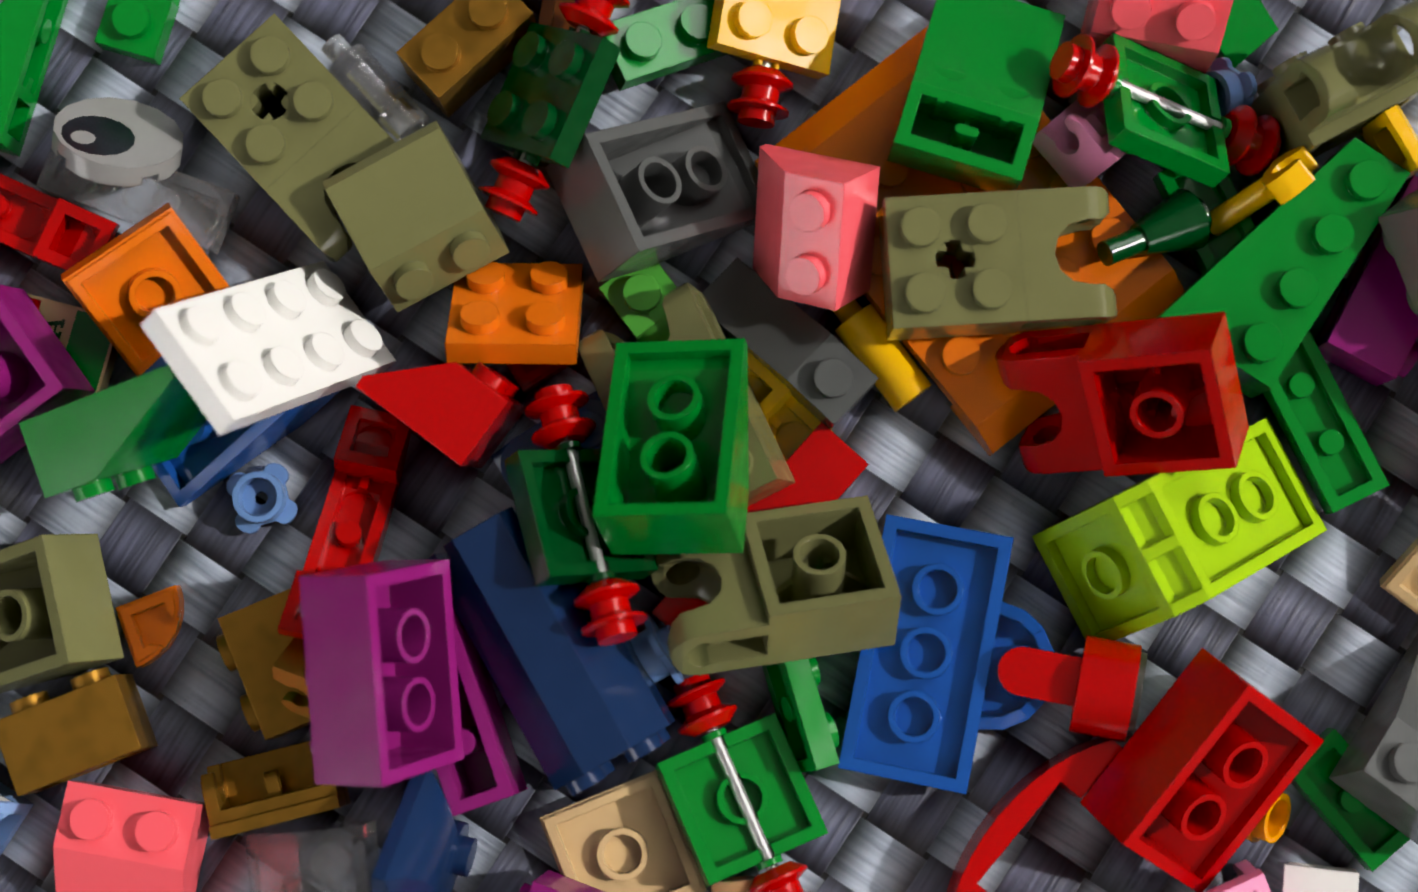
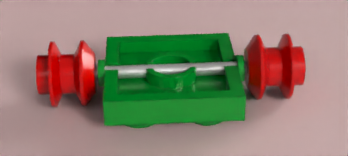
[1049,33,1281,188]
[655,674,828,892]

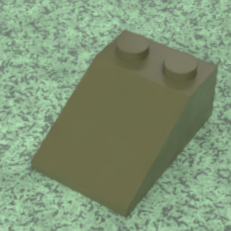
[0,533,124,693]

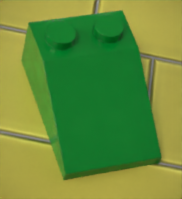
[592,338,749,555]
[19,365,207,502]

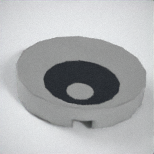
[51,97,183,188]

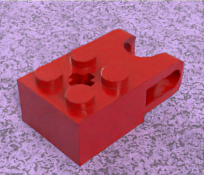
[995,311,1249,477]

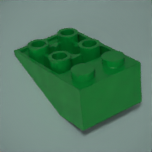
[887,0,1066,192]

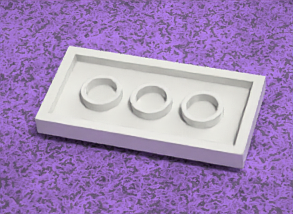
[140,261,396,436]

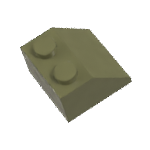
[322,120,510,313]

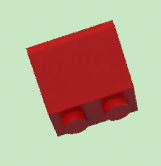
[355,362,526,468]

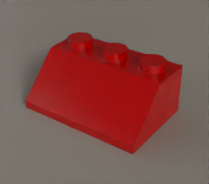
[1079,648,1324,892]

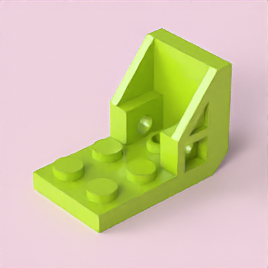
[1032,417,1327,640]

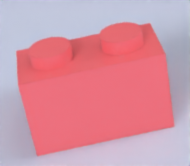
[1080,0,1234,73]
[753,144,880,311]
[53,781,210,892]

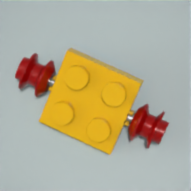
[707,0,841,129]

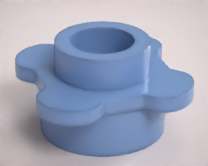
[1205,57,1257,117]
[226,463,298,534]
[631,614,684,685]

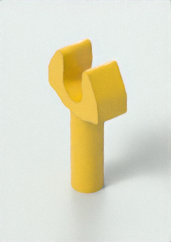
[1210,145,1319,236]

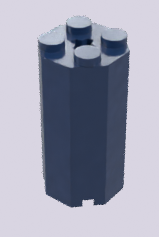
[428,507,675,796]

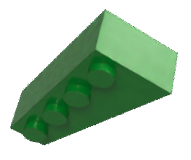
[1155,137,1410,398]

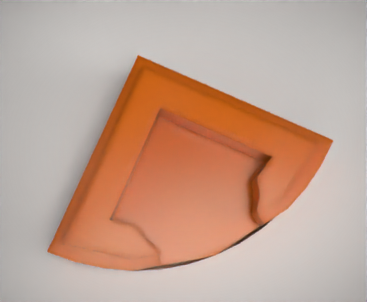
[115,585,184,668]

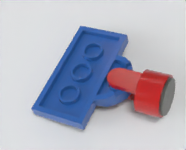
[838,514,1147,794]

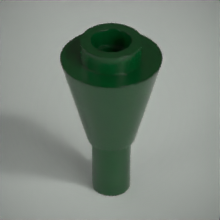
[1097,189,1212,266]

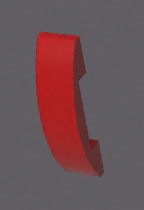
[0,173,120,271]
[277,405,412,639]
[946,737,1122,892]

